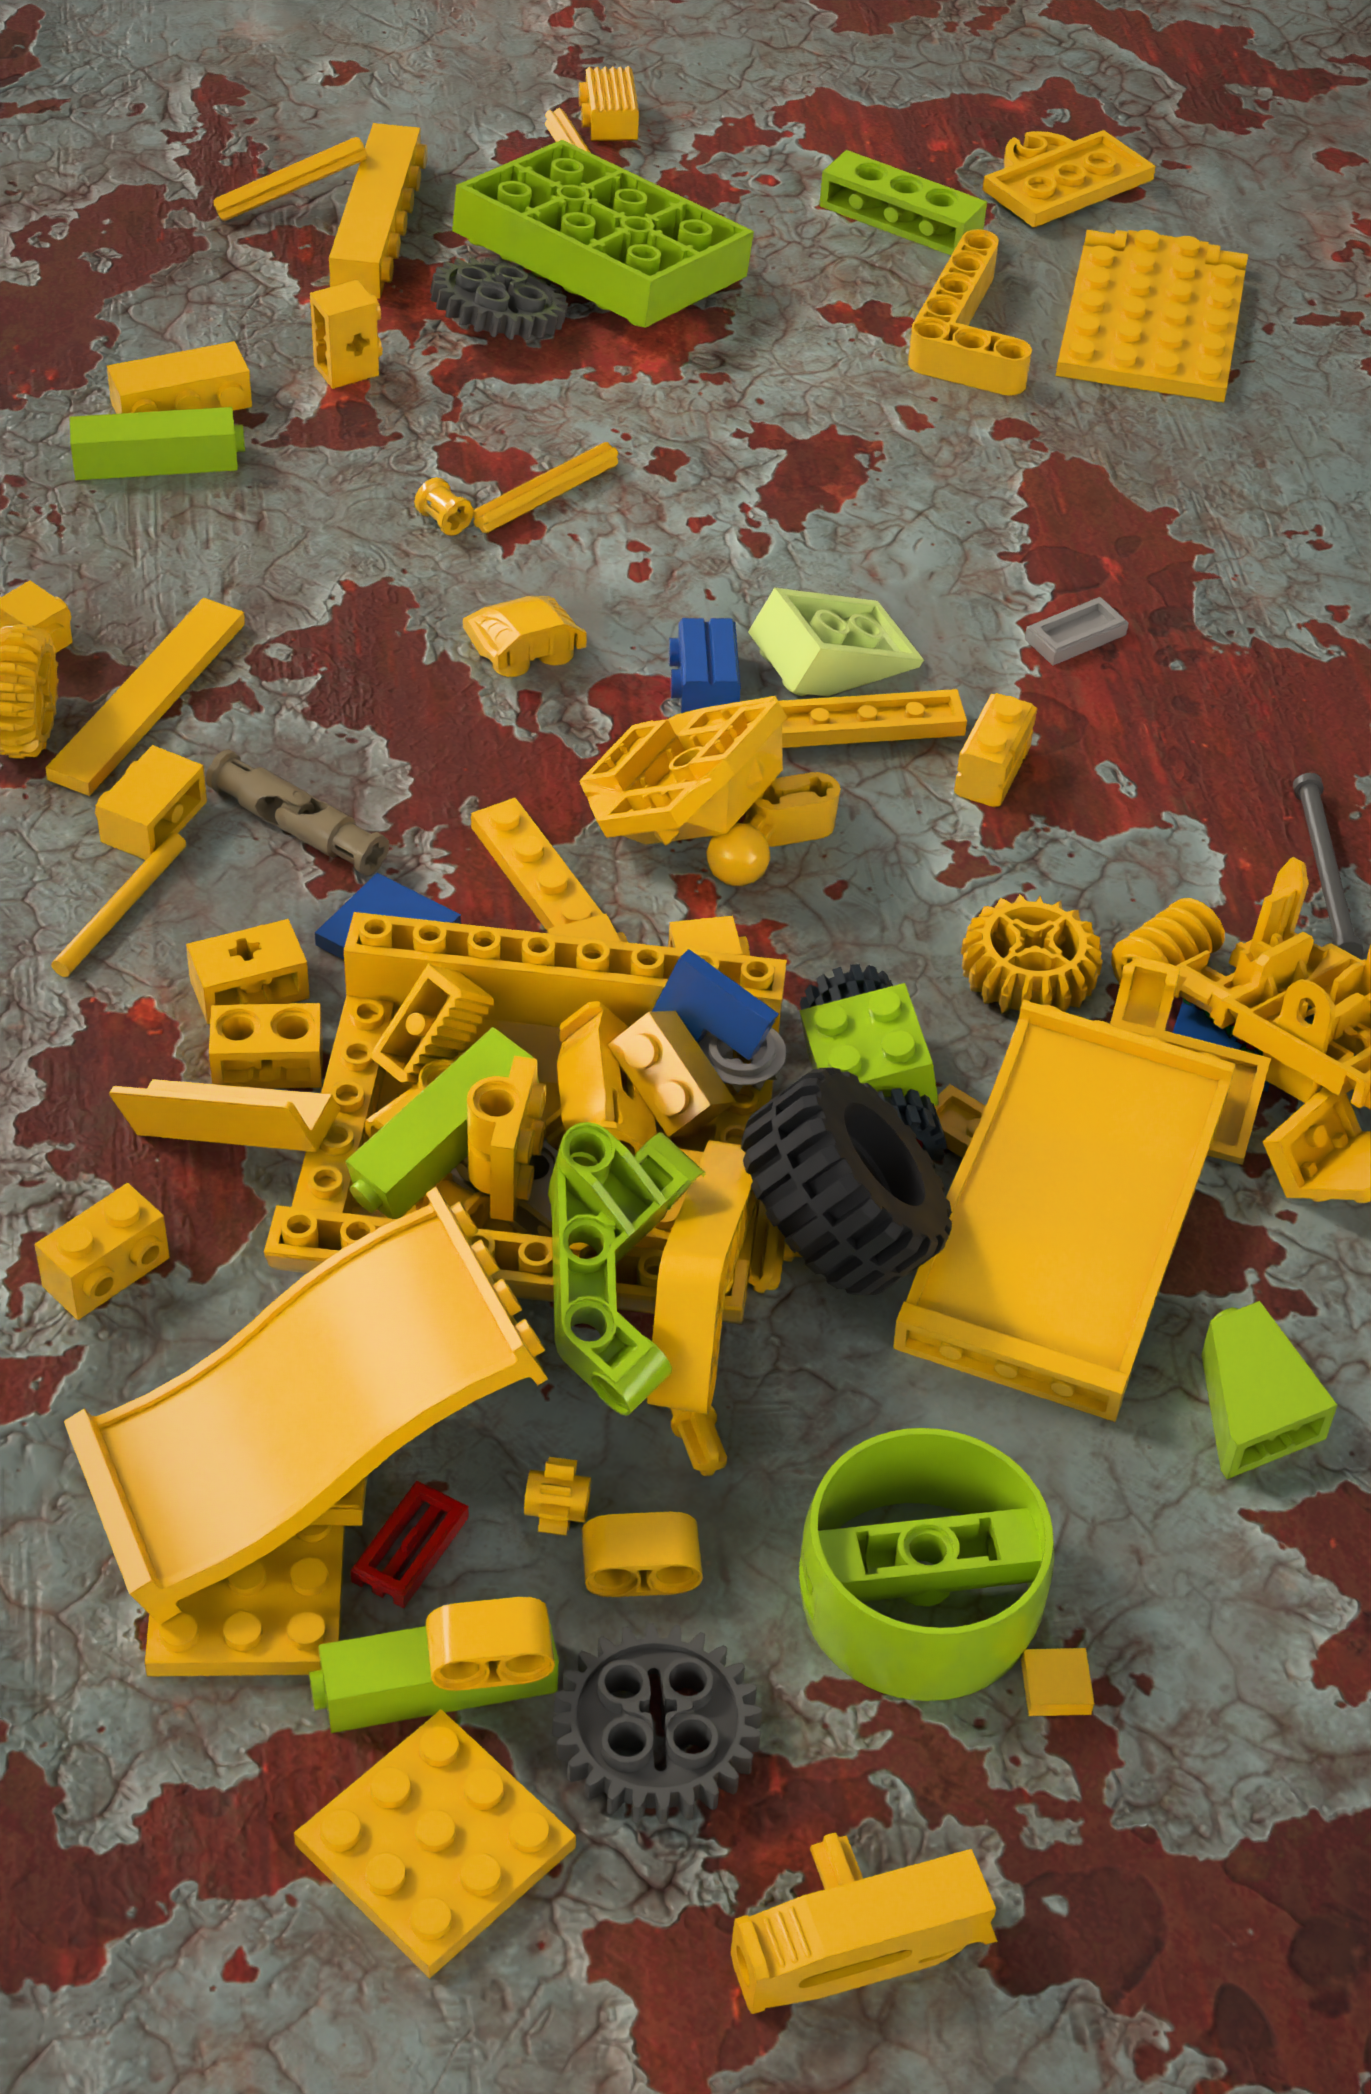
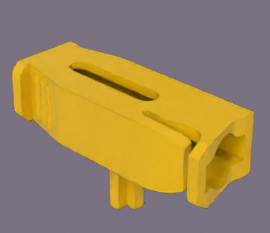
[545,1001,657,1156]
[731,1833,997,2014]

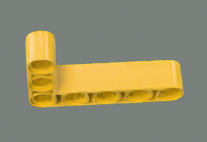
[908,229,1032,396]
[647,1140,759,1414]

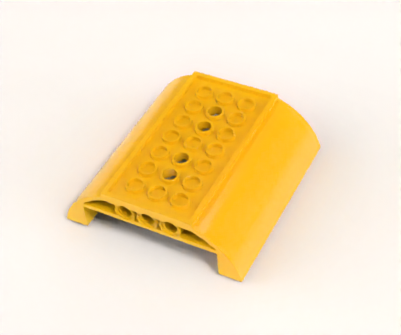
[264,912,787,1324]

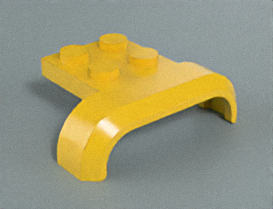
[1110,957,1271,1165]

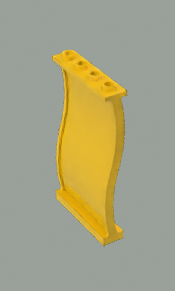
[893,1000,1236,1422]
[64,1187,548,1625]

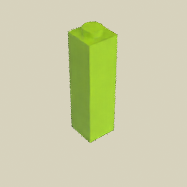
[69,407,245,481]
[345,1027,539,1219]
[309,1620,559,1733]

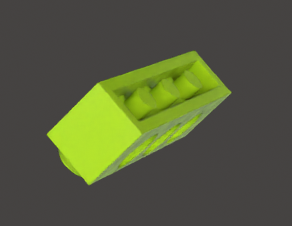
[820,150,987,255]

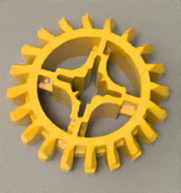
[0,624,59,759]
[961,894,1103,1013]

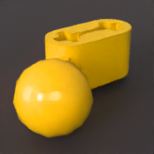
[706,772,841,887]

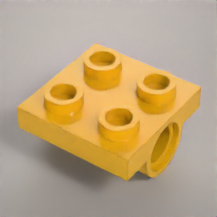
[467,1056,546,1222]

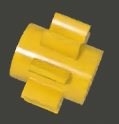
[524,1457,591,1536]

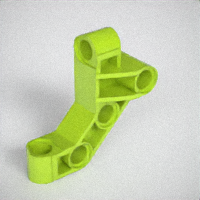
[548,1122,705,1416]

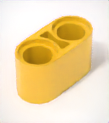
[582,1511,703,1597]
[426,1597,555,1690]

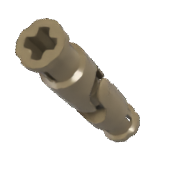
[206,749,389,876]

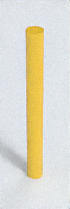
[51,832,186,977]

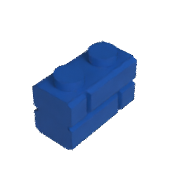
[669,618,741,713]

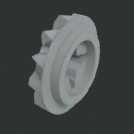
[699,1028,786,1094]

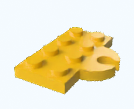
[982,130,1156,228]

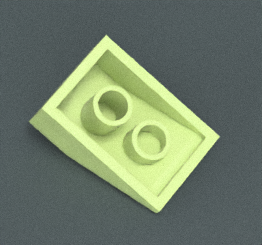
[748,588,924,696]

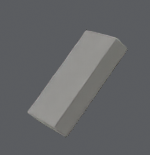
[1025,597,1129,665]

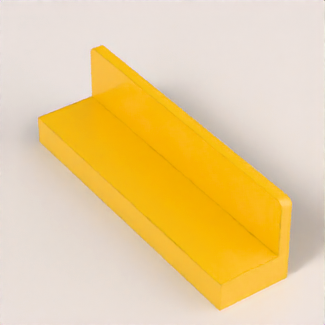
[109,1079,341,1152]

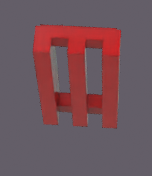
[350,1480,469,1609]

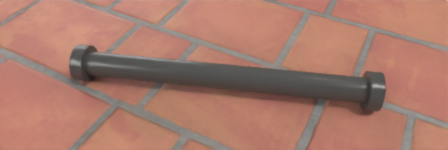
[1293,773,1364,958]

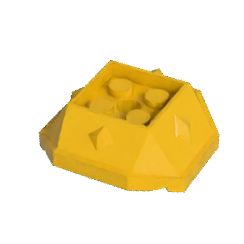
[579,696,787,846]

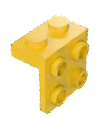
[1262,1087,1371,1203]

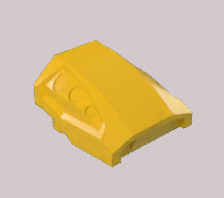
[463,596,587,677]

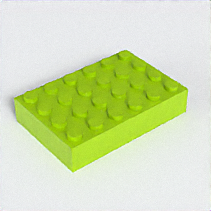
[452,140,754,328]

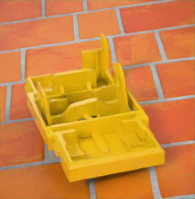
[1174,857,1371,1110]

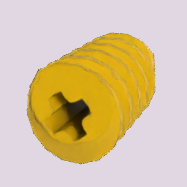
[1111,898,1225,985]

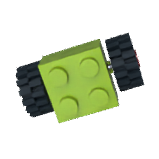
[799,964,947,1169]

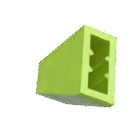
[1201,1301,1338,1479]

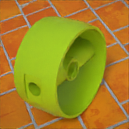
[799,1428,1054,1701]

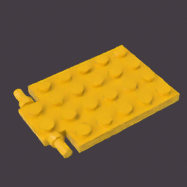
[1055,230,1248,403]

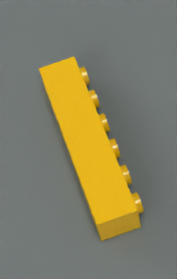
[329,123,427,299]

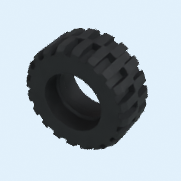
[741,1068,952,1295]

